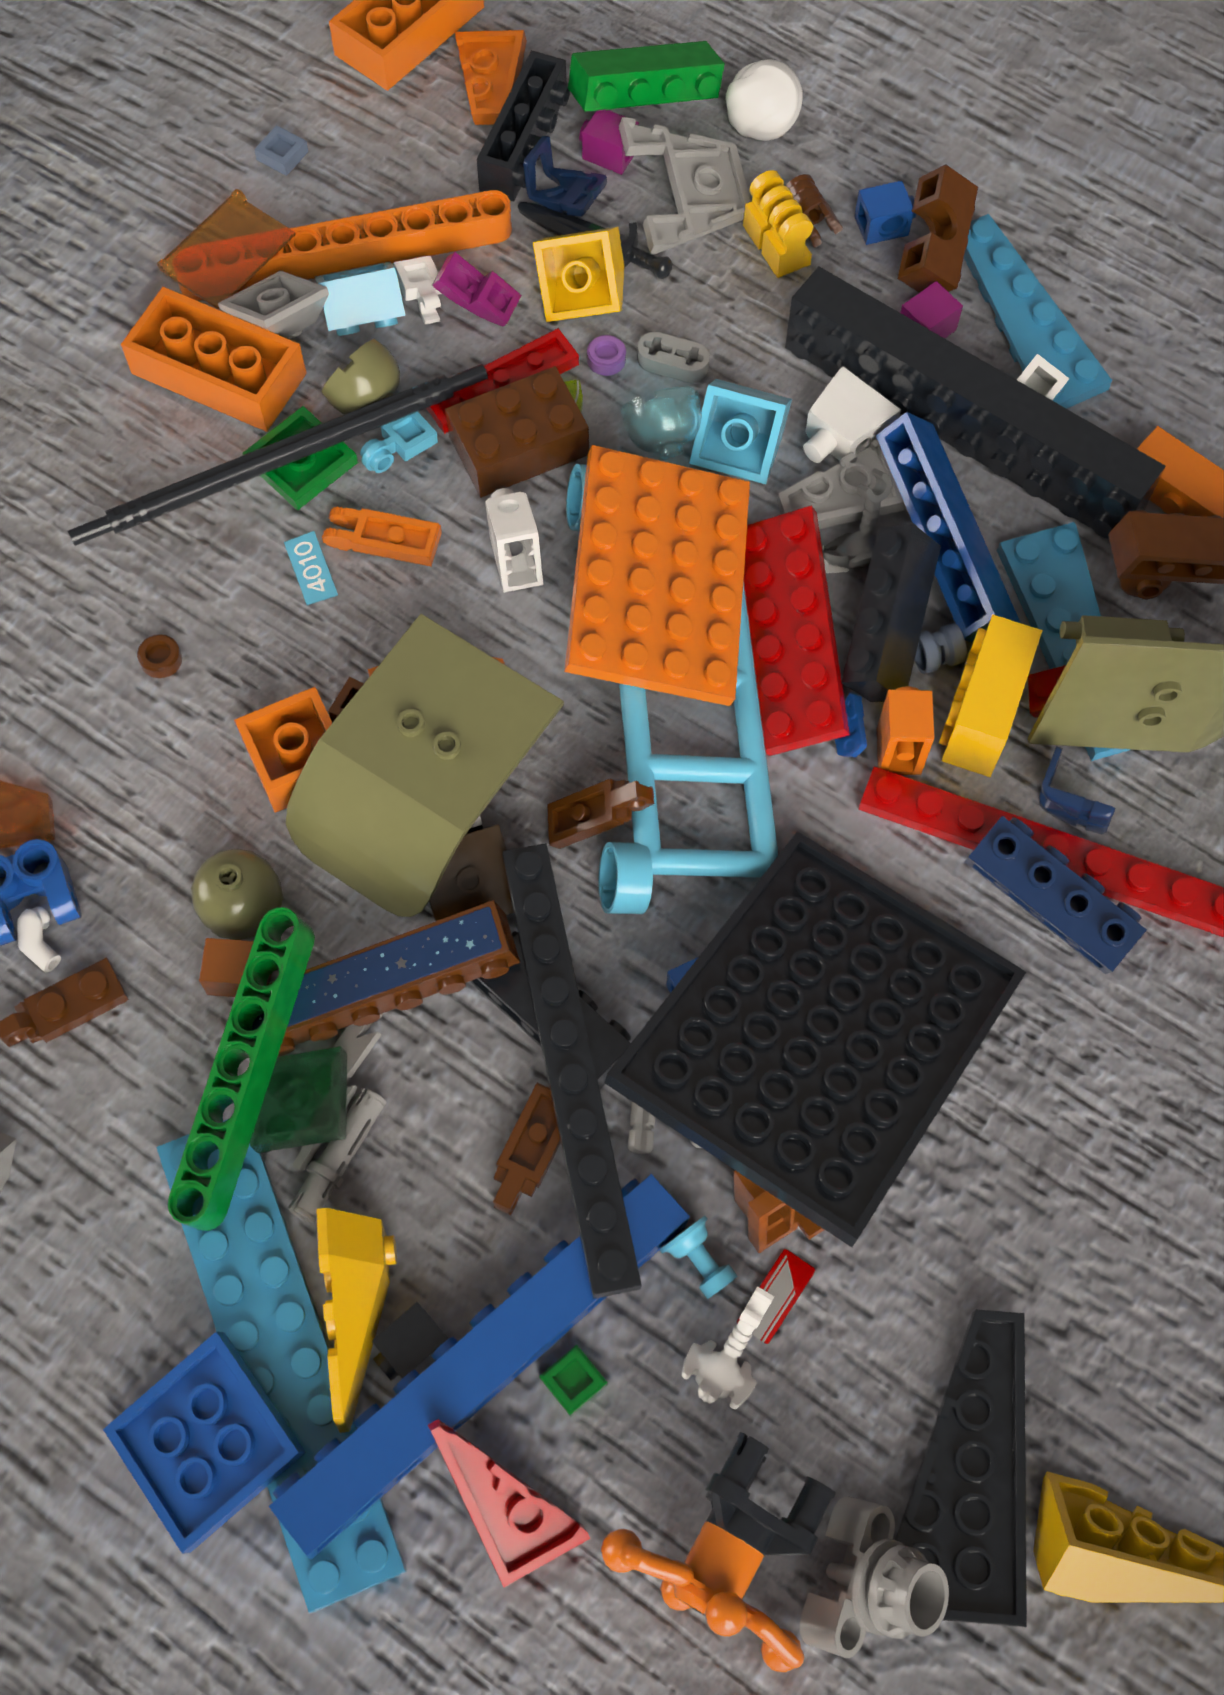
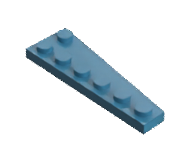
[964,214,1112,409]
[997,522,1131,761]

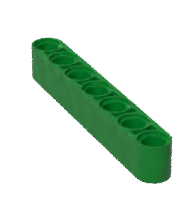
[168,907,315,1231]

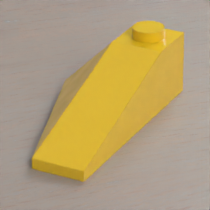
[316,1208,397,1433]
[1033,1471,1224,1602]

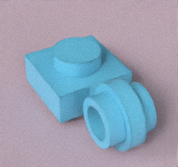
[360,412,438,473]

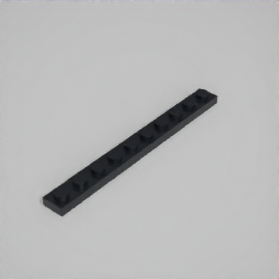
[502,843,642,1299]

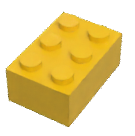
[938,614,1043,777]

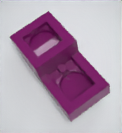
[432,251,522,327]

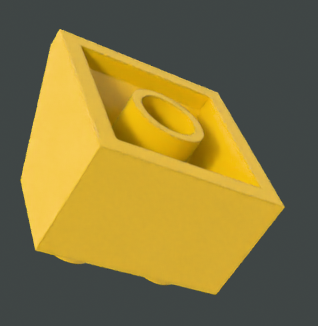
[533,227,624,322]

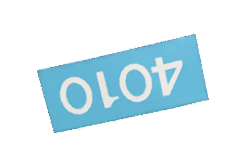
[284,531,338,605]

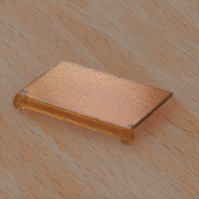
[157,189,296,310]

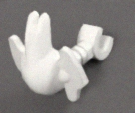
[682,1286,775,1409]

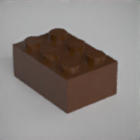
[445,366,590,498]

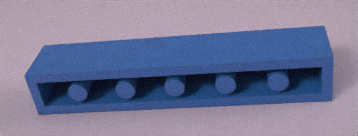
[876,412,1021,643]

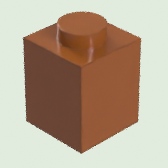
[199,938,272,997]

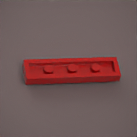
[426,328,579,434]

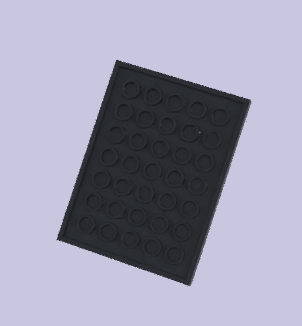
[604,831,1026,1248]

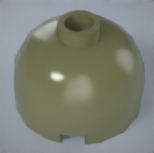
[322,338,400,415]
[191,848,283,940]

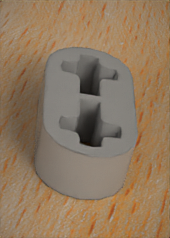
[637,332,710,383]

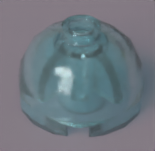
[620,386,702,459]

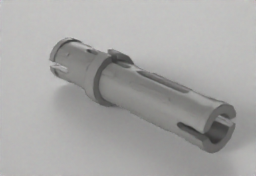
[287,1087,387,1224]

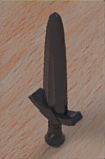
[518,202,672,279]

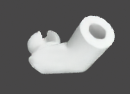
[17,906,61,973]

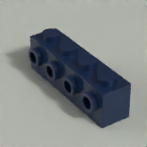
[965,816,1147,974]

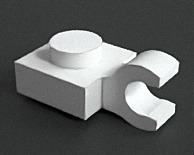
[394,256,442,324]

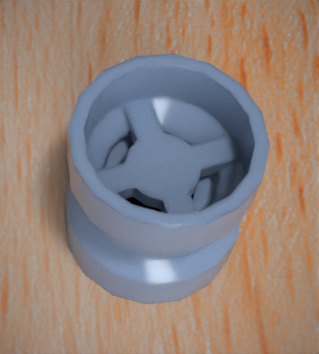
[915,623,967,674]

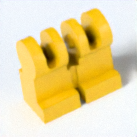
[743,170,813,278]

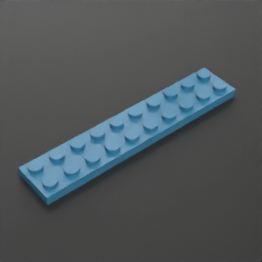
[156,1119,407,1613]

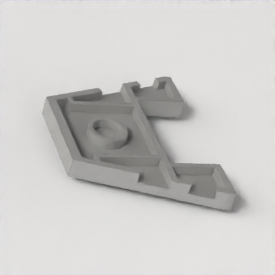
[619,117,751,254]

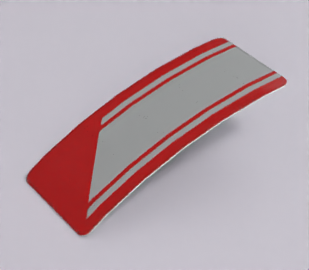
[737,1249,815,1344]

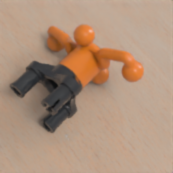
[601,1432,836,1672]

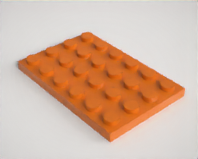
[564,445,750,706]

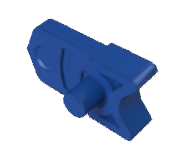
[835,693,867,757]

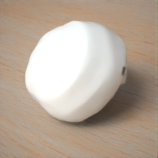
[725,59,803,141]

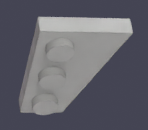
[777,438,906,529]

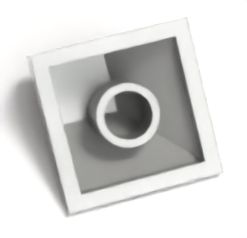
[218,271,329,339]

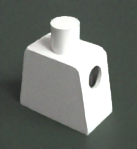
[803,367,901,463]
[485,488,543,593]

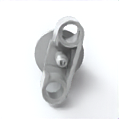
[800,1496,949,1658]

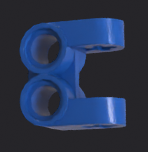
[0,839,82,946]

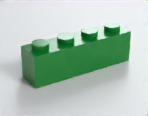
[568,41,725,112]

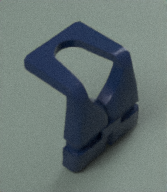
[523,136,607,217]
[1039,746,1116,835]

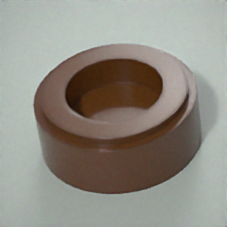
[137,634,182,678]

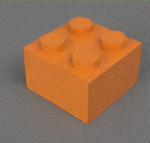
[234,687,332,813]

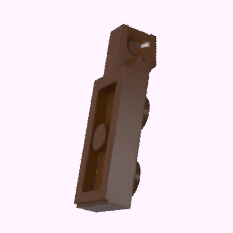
[547,779,654,849]
[0,957,129,1047]
[493,1082,561,1216]

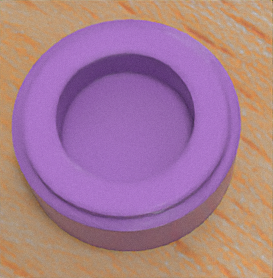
[587,335,626,376]

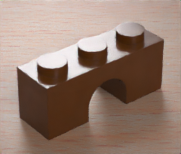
[897,164,978,293]

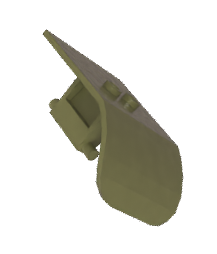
[286,614,564,917]
[1028,615,1224,752]

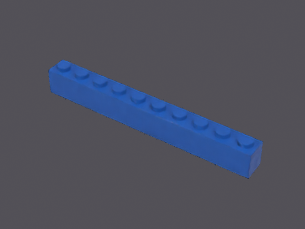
[268,1174,690,1560]

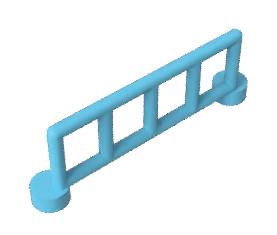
[566,464,779,914]

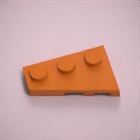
[454,30,527,125]

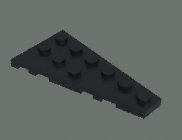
[895,1309,1027,1627]

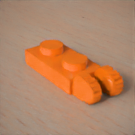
[322,506,442,567]

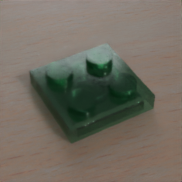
[250,1046,347,1153]

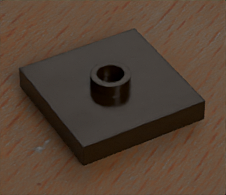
[429,824,514,922]

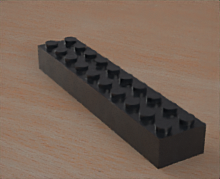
[785,266,1166,539]

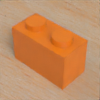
[876,686,935,776]

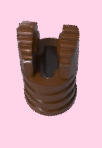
[786,174,843,248]

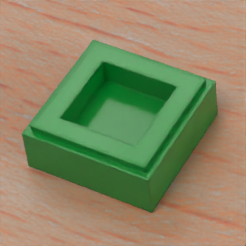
[539,1344,608,1417]

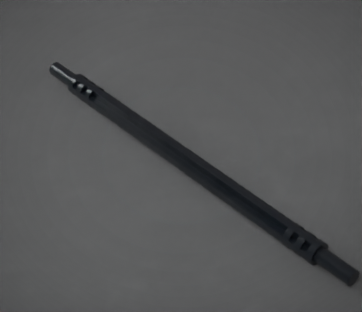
[68,364,488,546]

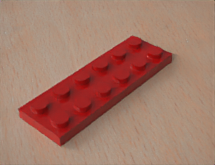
[743,505,850,756]

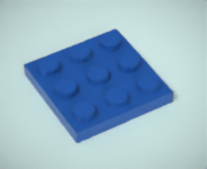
[103,1331,306,1554]

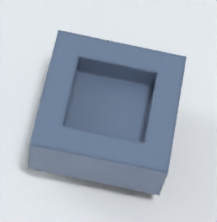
[254,125,309,176]

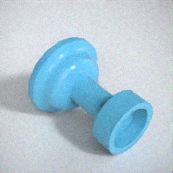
[660,1216,738,1299]

